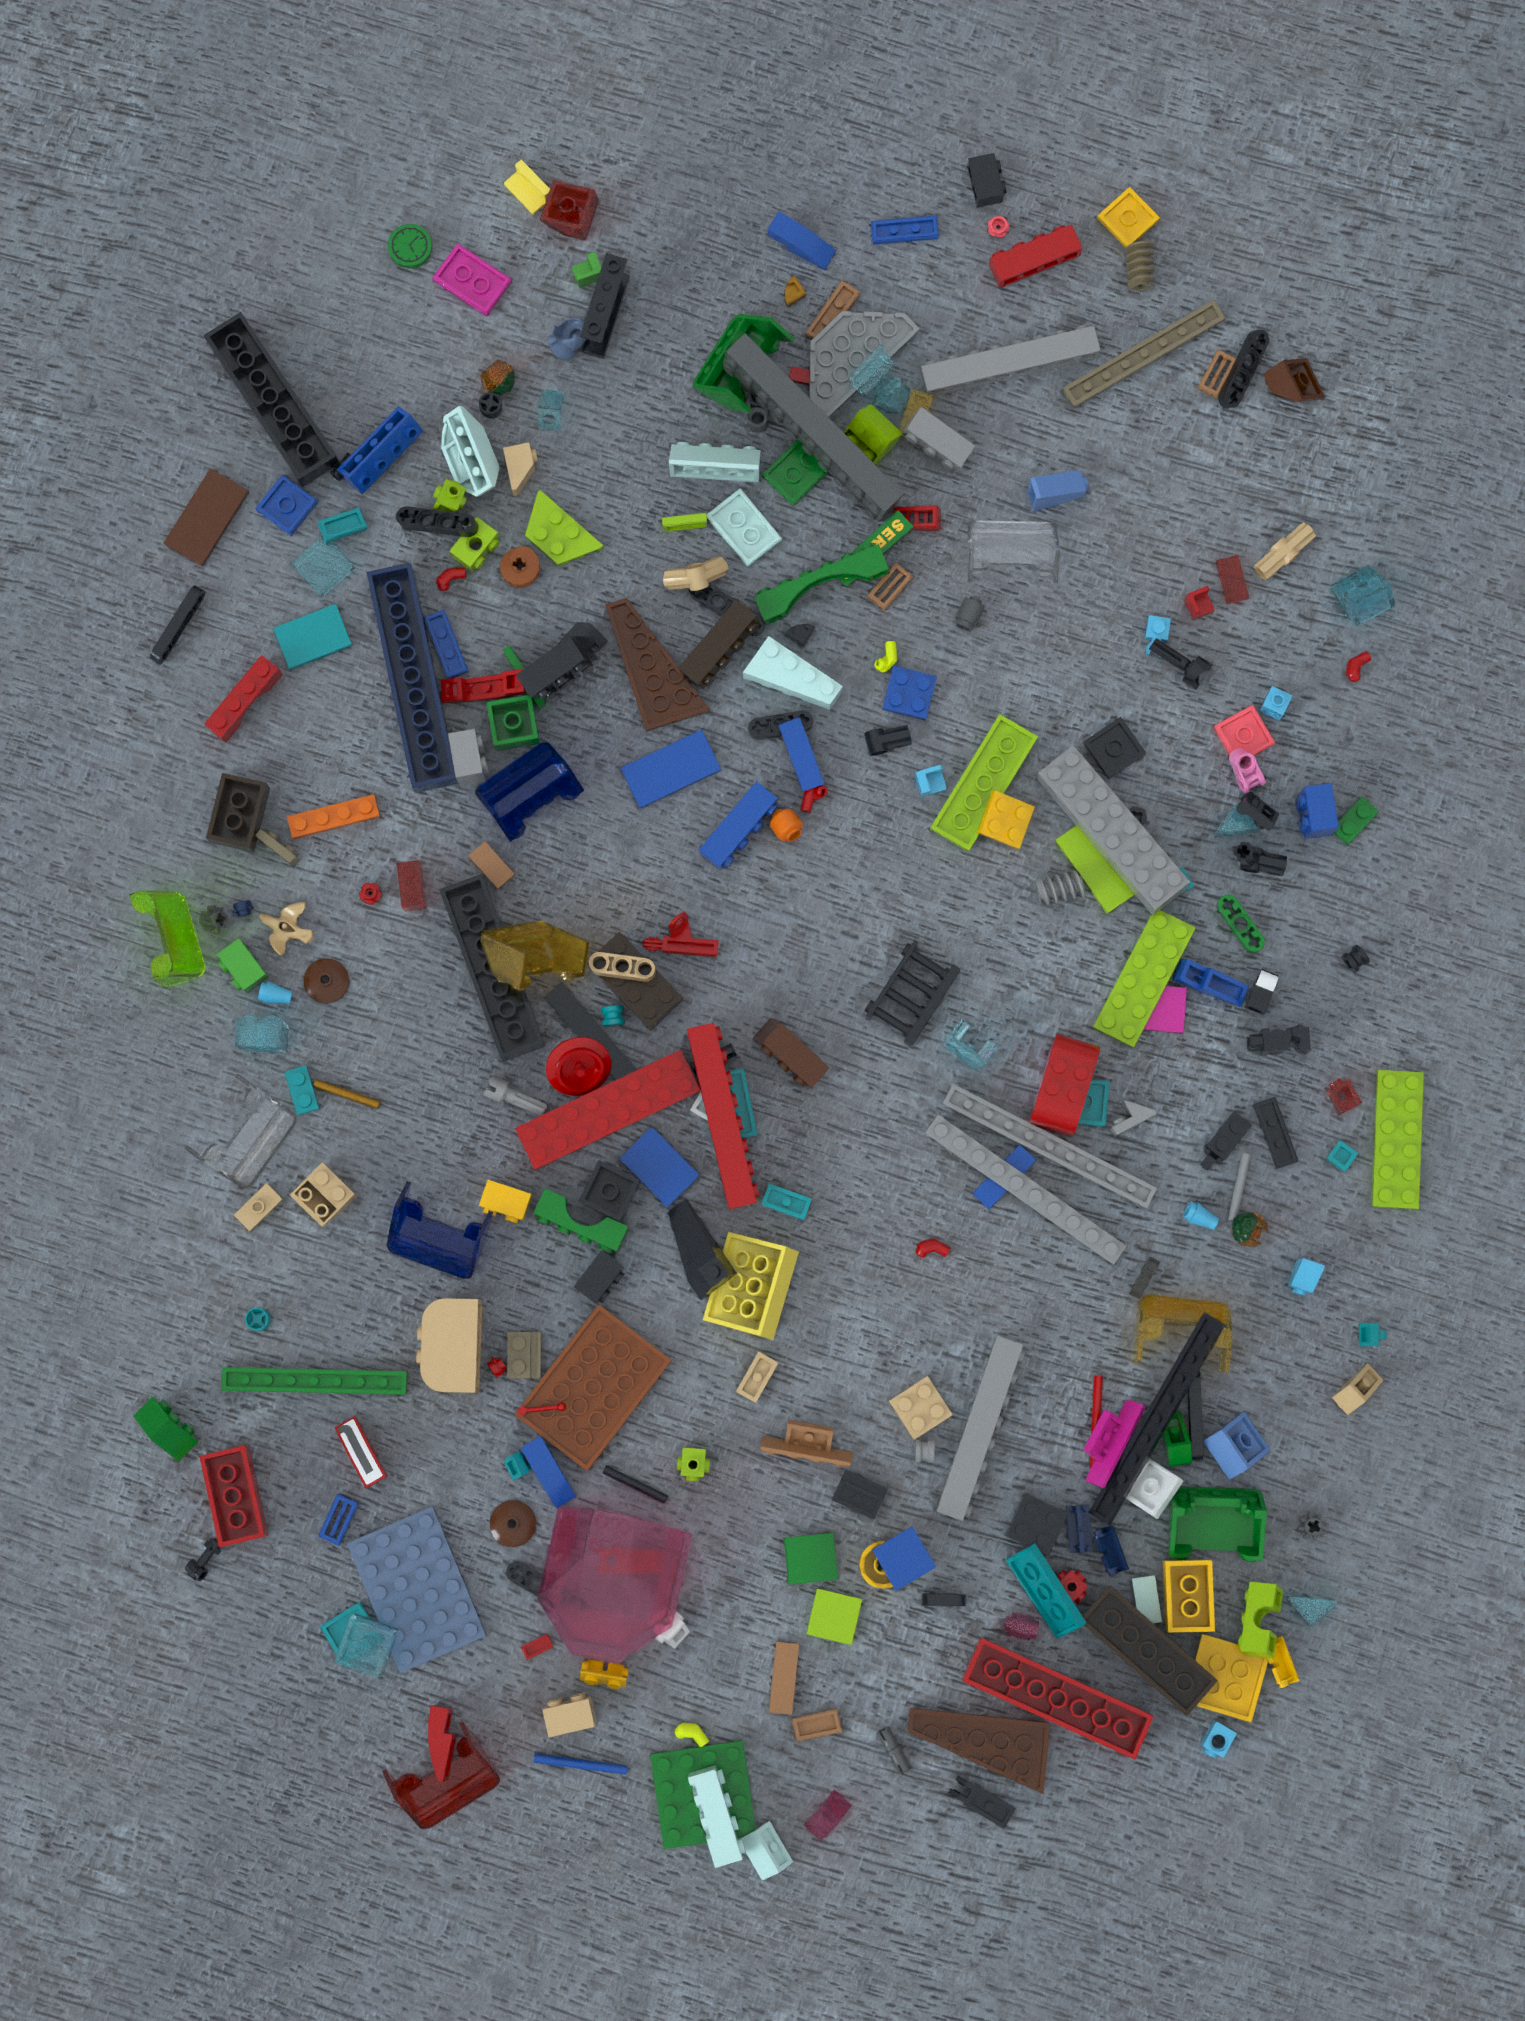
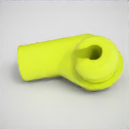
[874,641,897,672]
[675,1723,709,1747]

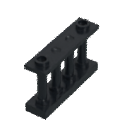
[580,253,630,359]
[864,940,961,1047]

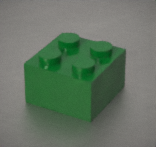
[486,695,540,751]

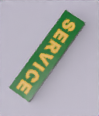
[840,510,914,588]

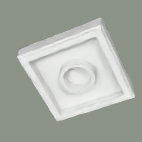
[1126,1458,1183,1519]

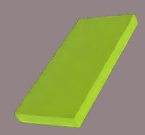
[1055,825,1135,914]

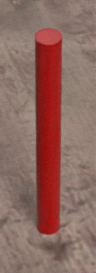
[1089,1376,1103,1469]

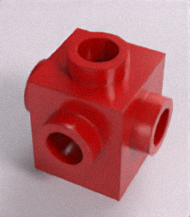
[1057,1569,1088,1603]

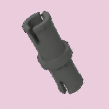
[876,1726,912,1775]

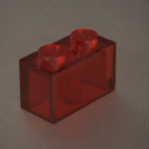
[396,860,427,912]

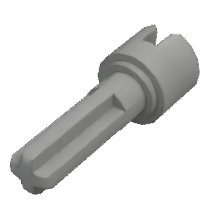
[483,1075,547,1116]

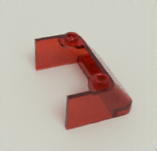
[382,1721,500,1829]

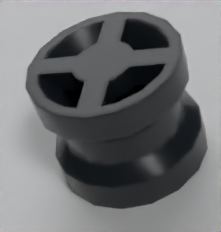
[479,392,502,419]
[1341,944,1370,973]

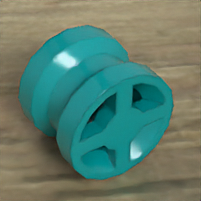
[601,1005,625,1027]

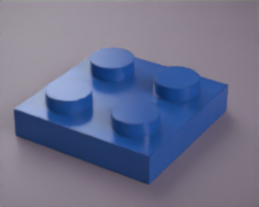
[882,665,937,721]

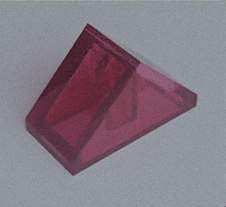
[803,1789,852,1841]

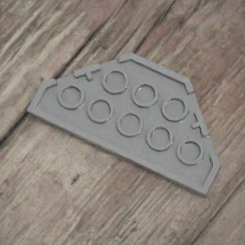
[809,311,920,417]

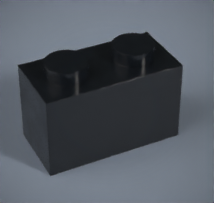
[967,153,1007,208]
[574,1250,625,1304]

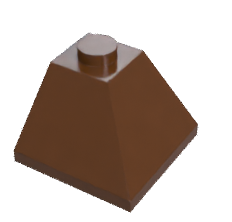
[1263,358,1325,402]

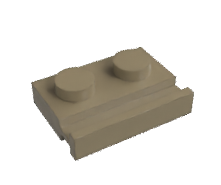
[507,1332,542,1379]

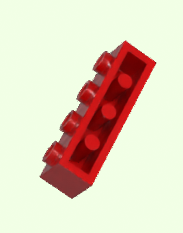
[989,225,1082,289]

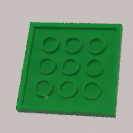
[650,1740,756,1849]

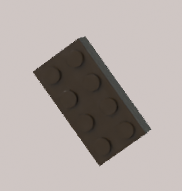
[587,932,683,1031]

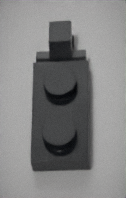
[1200,1111,1252,1170]

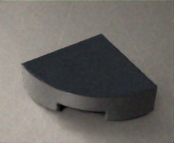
[785,624,815,647]

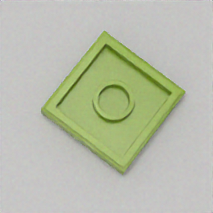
[806,1588,862,1645]

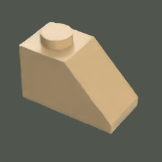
[503,442,538,496]
[1332,1363,1383,1415]

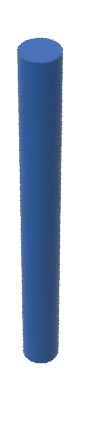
[534,1753,628,1775]

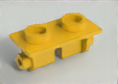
[1268,1636,1300,1688]
[580,1659,629,1689]

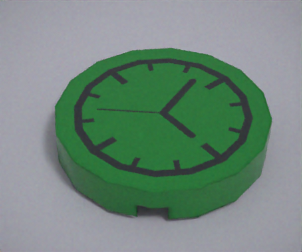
[388,224,432,269]

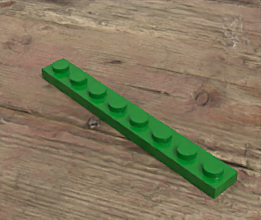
[221,1367,408,1395]

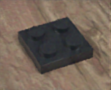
[1083,717,1146,780]

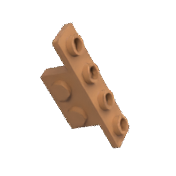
[760,1420,853,1467]

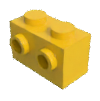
[479,1180,533,1224]

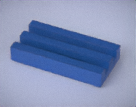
[318,1493,359,1546]

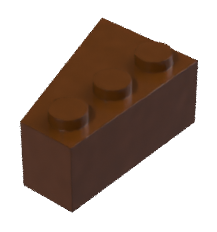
[752,1019,830,1088]

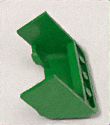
[693,314,795,413]

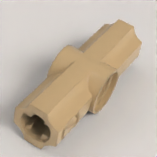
[1253,522,1316,581]

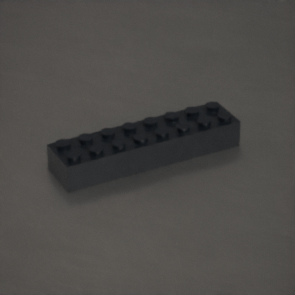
[203,312,339,487]
[439,874,546,1062]

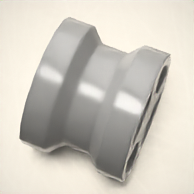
[915,1440,934,1463]

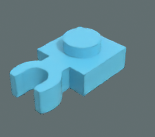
[1145,615,1171,657]

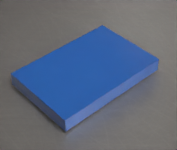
[619,1127,700,1208]

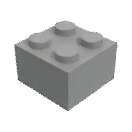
[448,729,489,786]

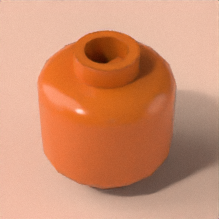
[770,809,803,842]

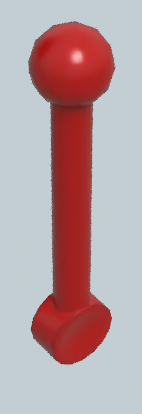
[518,1402,566,1415]

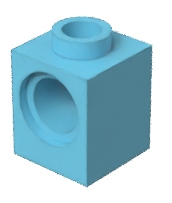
[1259,686,1293,721]
[1200,1719,1237,1759]

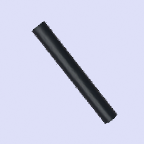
[602,1465,668,1504]

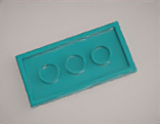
[1006,1543,1086,1639]

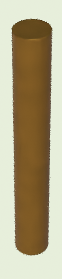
[313,1079,381,1109]

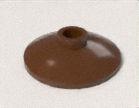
[304,958,349,1004]
[490,1500,536,1547]

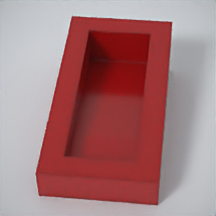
[789,366,809,386]
[520,1634,553,1660]

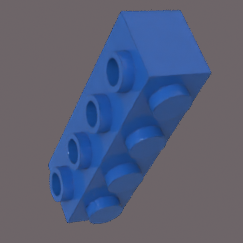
[337,406,423,494]
[699,781,778,870]

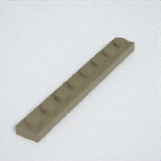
[1062,300,1226,409]

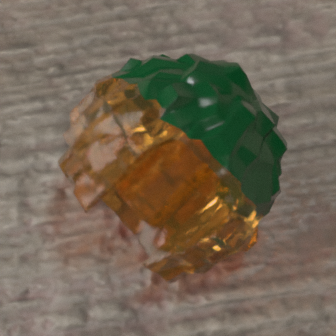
[480,359,515,395]
[1232,1212,1269,1247]

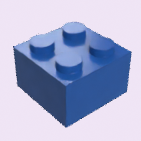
[1295,783,1339,839]

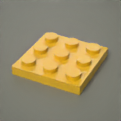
[1194,1633,1268,1722]

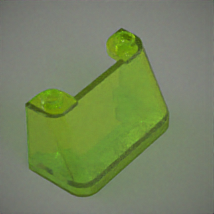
[129,890,205,988]

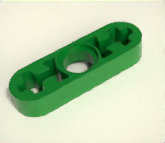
[1217,894,1265,953]

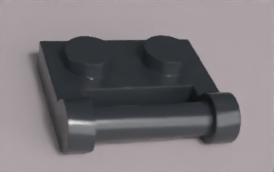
[1237,792,1279,831]

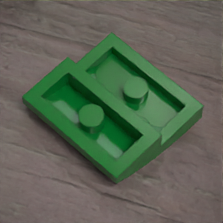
[784,1533,838,1585]

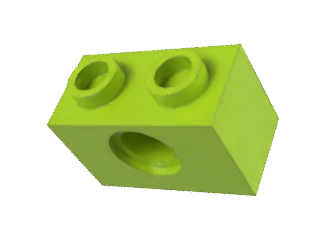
[449,517,500,573]

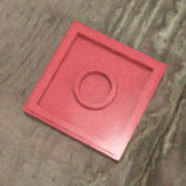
[1213,705,1275,764]

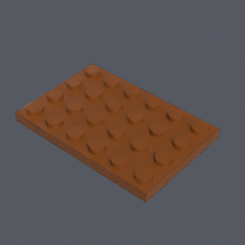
[514,1304,672,1471]

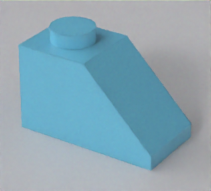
[1288,1258,1325,1296]

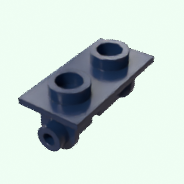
[1065,1504,1093,1553]
[1093,1525,1129,1576]

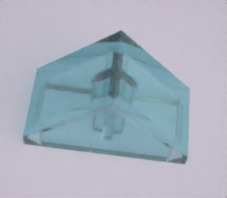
[1214,804,1261,837]
[1286,1596,1337,1627]

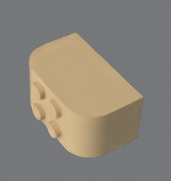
[416,1298,482,1393]

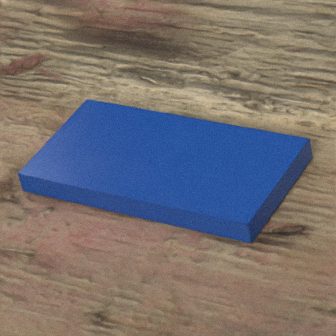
[621,730,721,809]

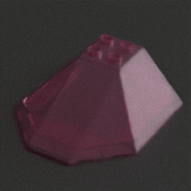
[537,1507,692,1664]

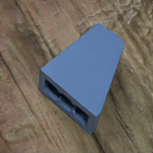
[1027,470,1089,512]

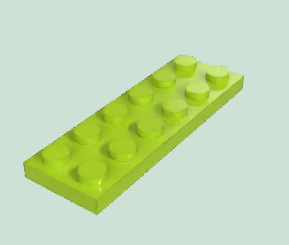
[930,714,1038,852]
[1093,910,1196,1049]
[1371,1070,1424,1210]

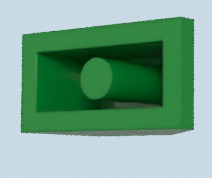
[1162,1411,1192,1467]

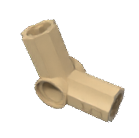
[663,556,729,591]

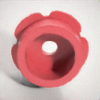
[988,216,1009,238]

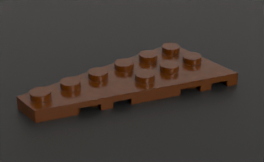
[605,598,710,732]

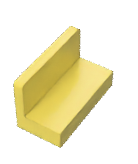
[504,159,552,215]

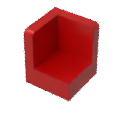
[1184,586,1215,621]

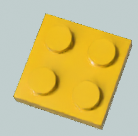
[1097,187,1160,248]
[977,790,1035,849]

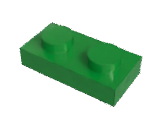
[1334,796,1379,845]

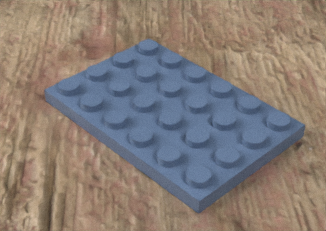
[347,1506,487,1673]

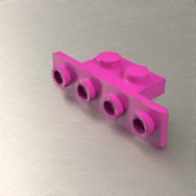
[1083,1400,1145,1488]

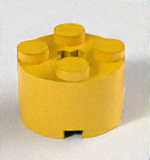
[859,1541,893,1589]

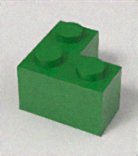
[133,1396,198,1462]

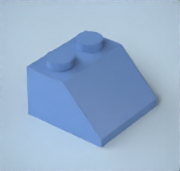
[1203,1412,1270,1480]

